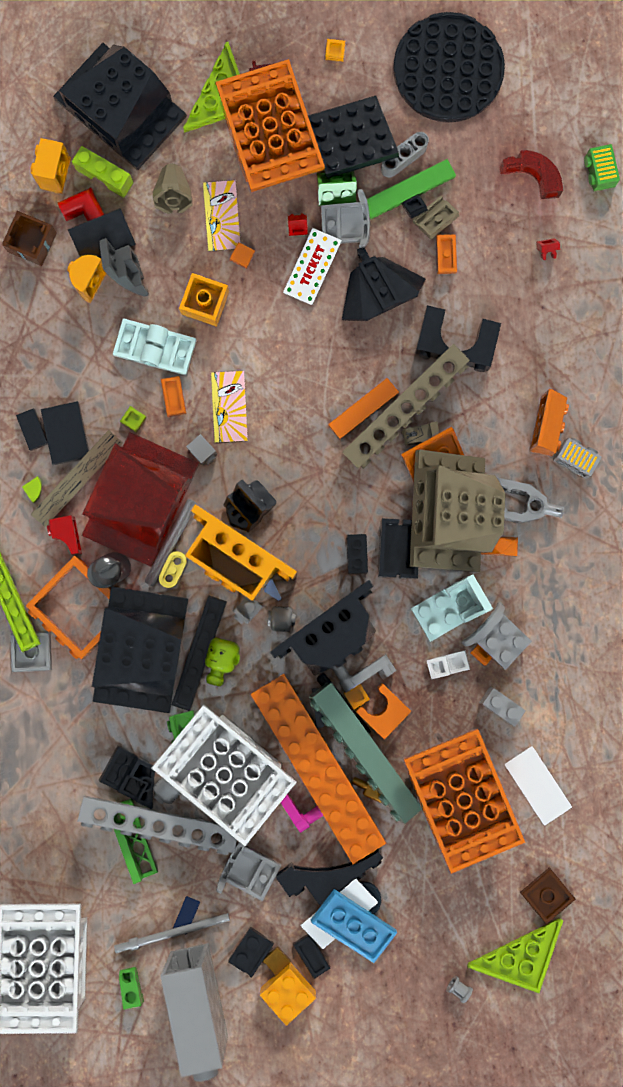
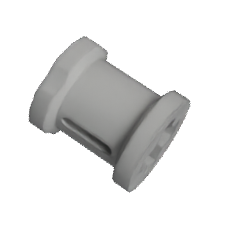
[446,976,473,1003]

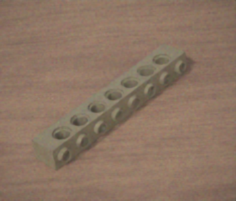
[342,344,470,469]

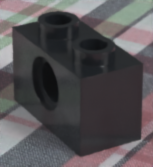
[346,534,368,574]

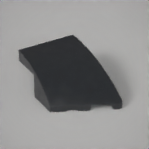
[99,746,155,809]

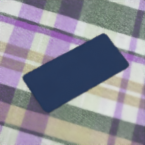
[173,896,200,934]

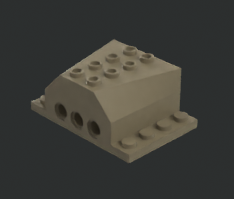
[410,450,505,572]

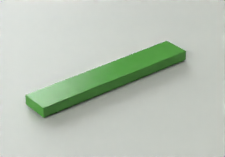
[367,159,456,220]

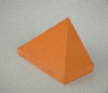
[481,536,518,557]

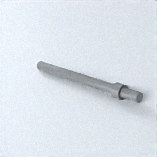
[114,913,230,953]

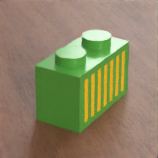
[584,144,620,192]

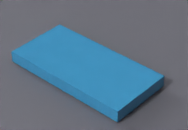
[311,889,397,963]

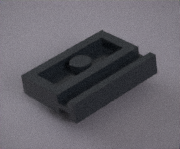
[228,926,274,978]

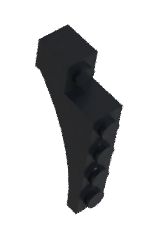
[276,849,383,905]

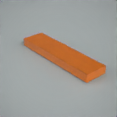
[328,378,399,440]

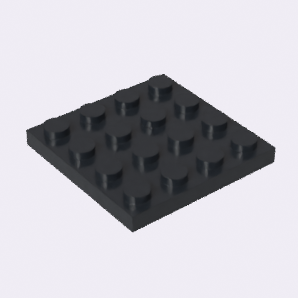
[308,95,399,179]

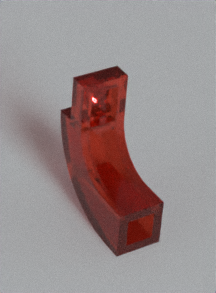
[500,150,563,199]

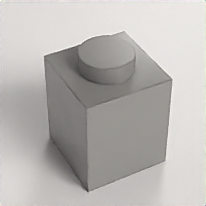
[186,434,217,466]

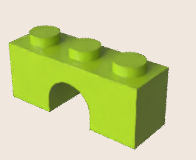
[72,146,133,198]

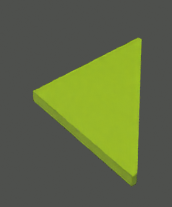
[183,42,240,133]
[467,918,563,993]

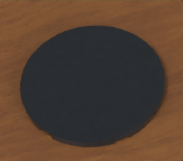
[393,12,505,122]

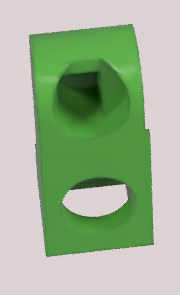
[119,967,144,1010]

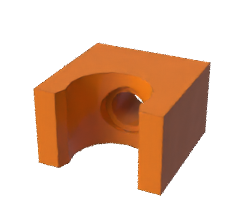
[355,683,411,740]

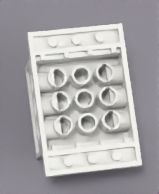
[152,705,296,846]
[0,904,87,1034]

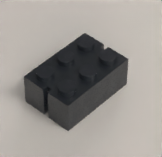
[378,518,419,580]

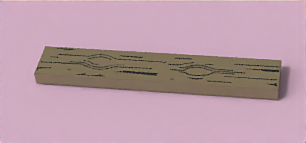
[30,430,123,527]

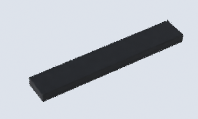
[171,595,227,711]

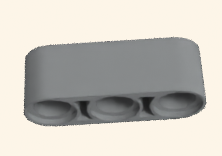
[381,132,429,178]

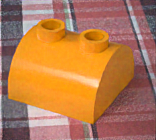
[67,255,107,303]

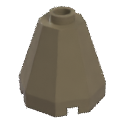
[153,163,193,214]

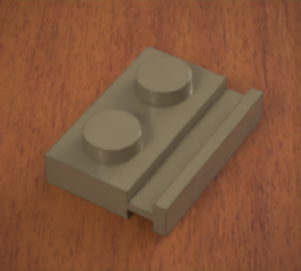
[413,196,459,239]

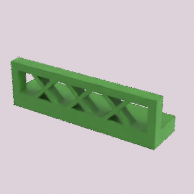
[113,798,158,884]

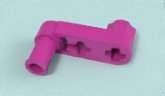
[280,794,323,833]

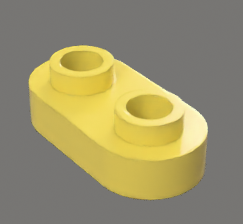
[159,551,187,588]

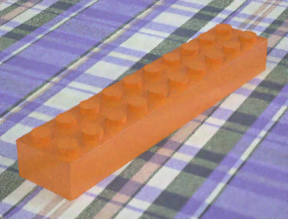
[251,673,386,864]

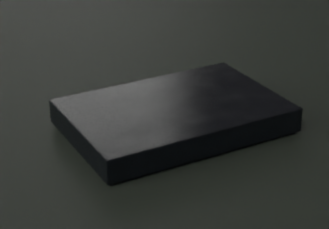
[68,208,136,258]
[41,401,89,465]

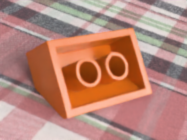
[530,389,569,456]

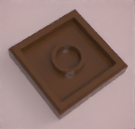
[520,867,576,925]

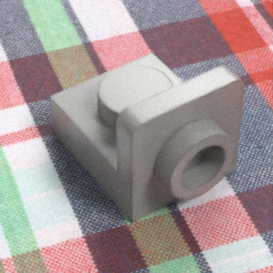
[233,597,263,624]

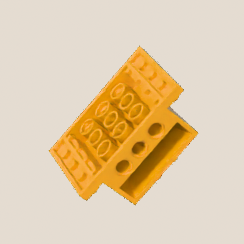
[185,504,297,601]

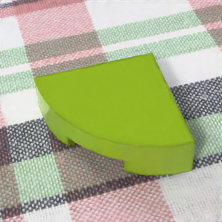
[22,476,42,503]

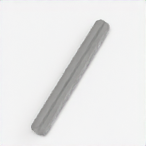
[145,499,197,586]

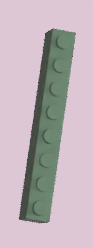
[308,682,423,824]

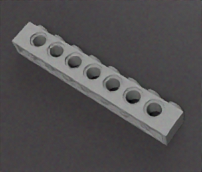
[78,796,237,855]

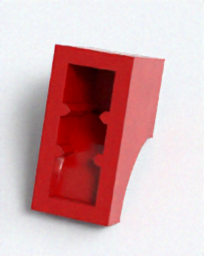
[47,515,82,555]

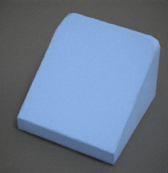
[264,578,282,601]

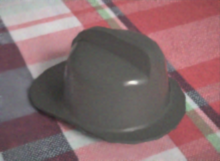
[87,552,131,588]

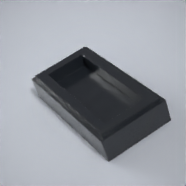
[16,408,48,451]
[293,934,331,979]

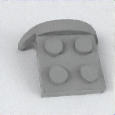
[321,189,370,248]
[462,602,532,670]
[216,842,281,901]

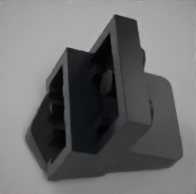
[223,479,276,533]

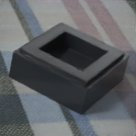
[402,194,428,219]

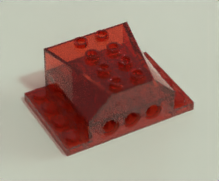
[81,432,199,567]

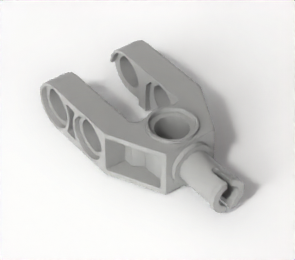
[497,478,564,524]

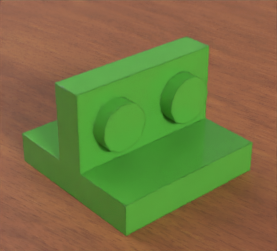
[317,171,357,206]

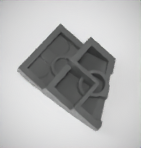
[99,238,149,297]

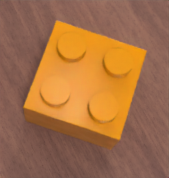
[31,138,71,194]
[179,273,229,327]
[260,962,316,1026]

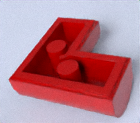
[58,187,104,221]

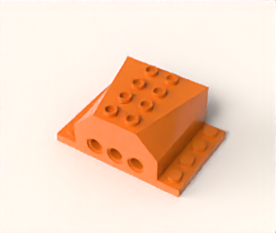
[216,59,325,192]
[404,729,525,874]

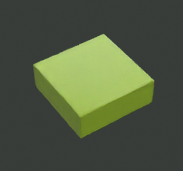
[120,406,147,433]

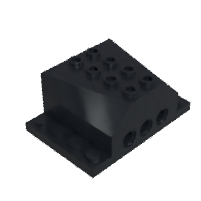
[53,42,187,171]
[270,580,376,676]
[92,586,189,713]

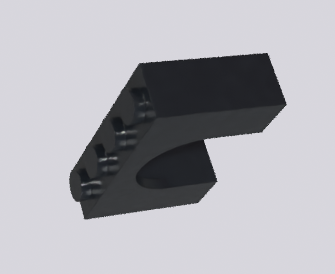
[415,305,501,372]

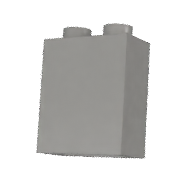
[160,943,228,1082]

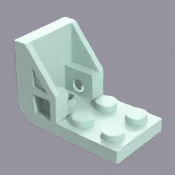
[410,575,493,642]

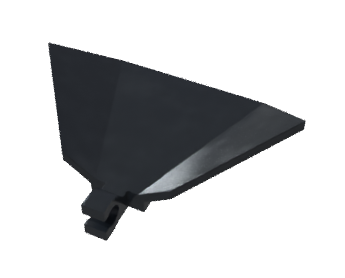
[342,247,426,321]

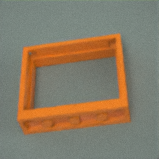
[26,556,111,660]

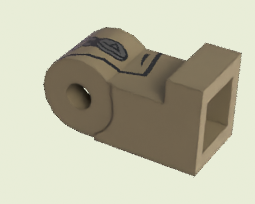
[402,421,439,446]

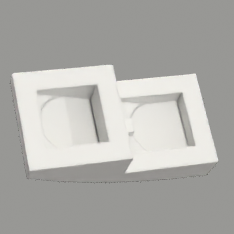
[427,650,470,679]

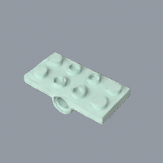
[113,318,197,376]

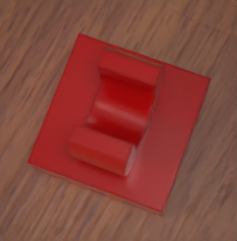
[288,213,308,236]
[536,238,560,260]

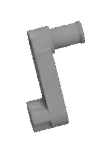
[332,654,397,693]

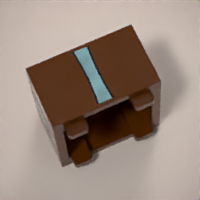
[2,211,57,266]

